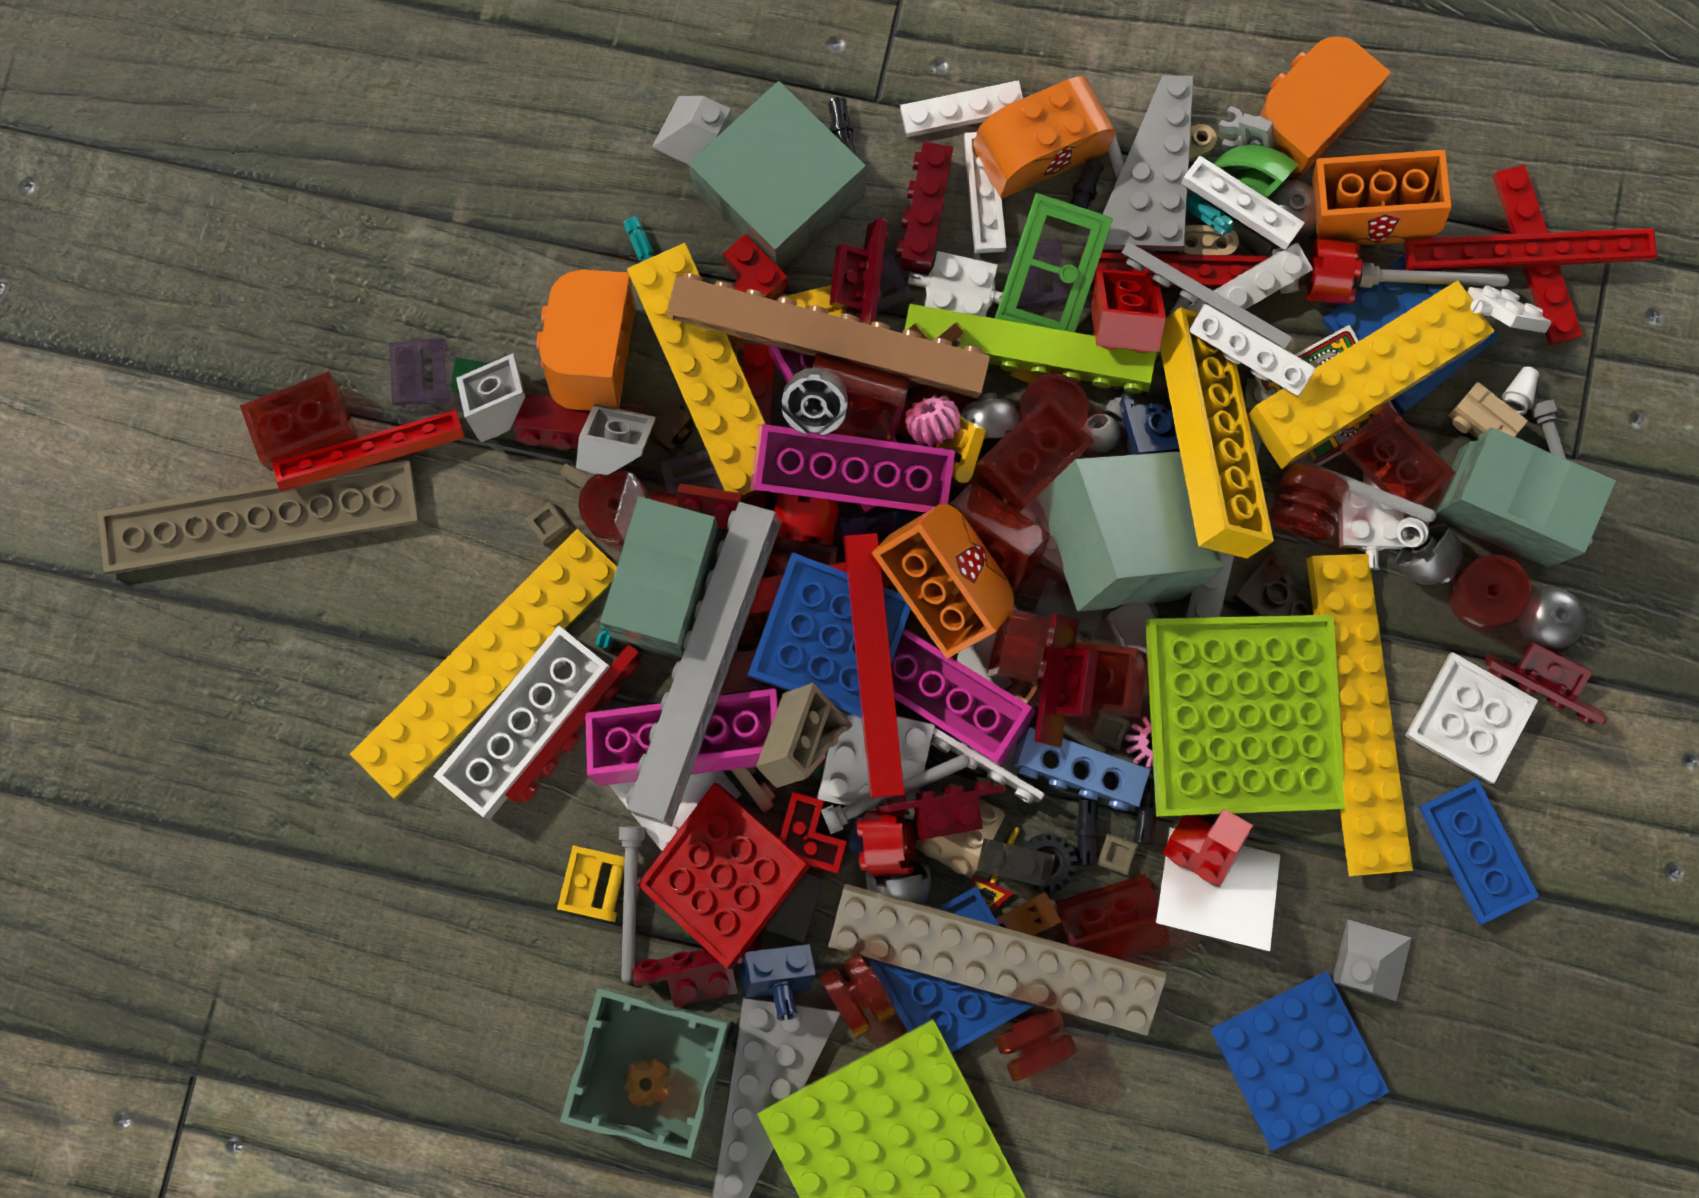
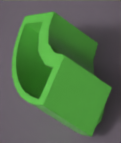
[1213,145,1298,198]

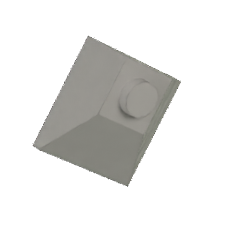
[651,96,733,166]
[456,353,525,443]
[576,405,656,475]
[1332,920,1412,1001]

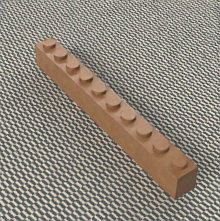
[667,273,990,398]

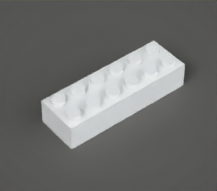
[433,626,609,820]

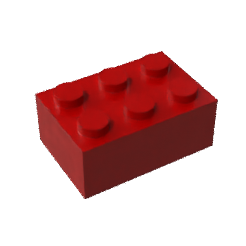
[1090,268,1166,353]

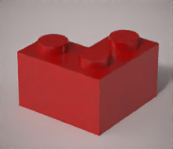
[723,233,789,300]
[780,792,847,875]
[1162,809,1253,887]

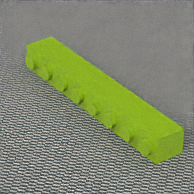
[904,304,1157,394]

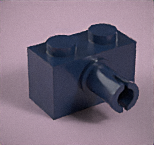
[740,944,816,1021]

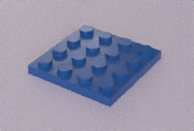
[1321,254,1499,415]
[747,552,911,718]
[868,886,1036,1053]
[1210,971,1389,1151]

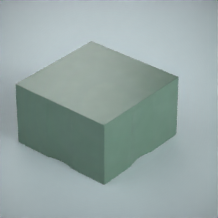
[688,81,866,270]
[1433,427,1616,568]
[1038,452,1224,612]
[600,496,722,661]
[560,988,732,1158]

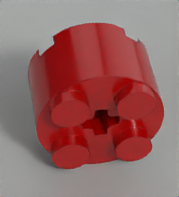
[1306,239,1362,305]
[774,493,840,546]
[857,809,916,877]

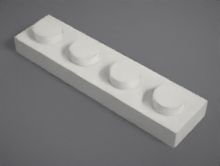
[900,80,1023,138]
[964,132,1006,254]
[1181,156,1305,251]
[1187,242,1313,313]

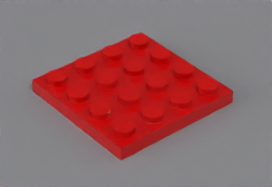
[637,783,811,969]

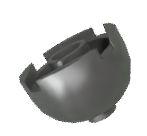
[1267,180,1317,245]
[782,368,848,435]
[961,393,1022,439]
[1396,523,1463,585]
[1516,588,1586,651]
[866,862,931,905]

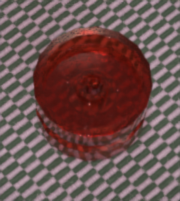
[1015,373,1089,449]
[578,470,650,546]
[1448,554,1531,631]
[819,952,896,1039]
[993,1008,1078,1082]

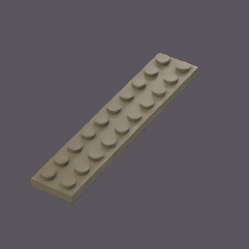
[97,460,420,575]
[828,884,1166,1036]

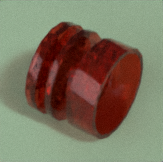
[1268,463,1350,540]

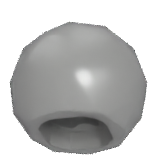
[1081,414,1120,453]

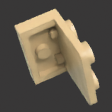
[915,784,1005,879]

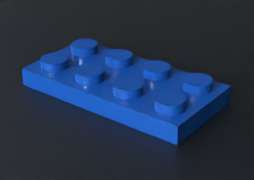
[1417,779,1539,925]

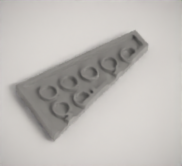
[1103,75,1193,251]
[1121,242,1300,355]
[712,997,841,1198]

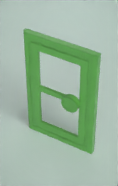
[995,193,1113,333]

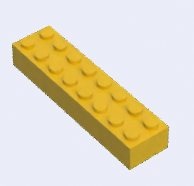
[627,243,766,500]
[1247,280,1495,469]
[1160,307,1274,559]

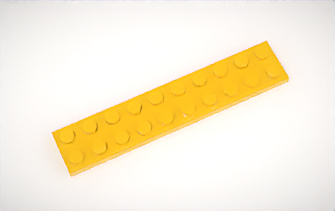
[350,529,617,800]
[1306,554,1413,877]

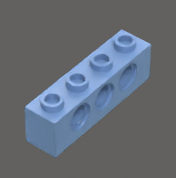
[1011,727,1150,811]

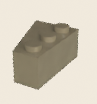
[756,683,852,788]

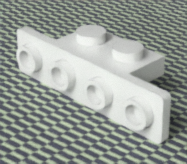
[1190,304,1315,395]
[931,727,1045,804]

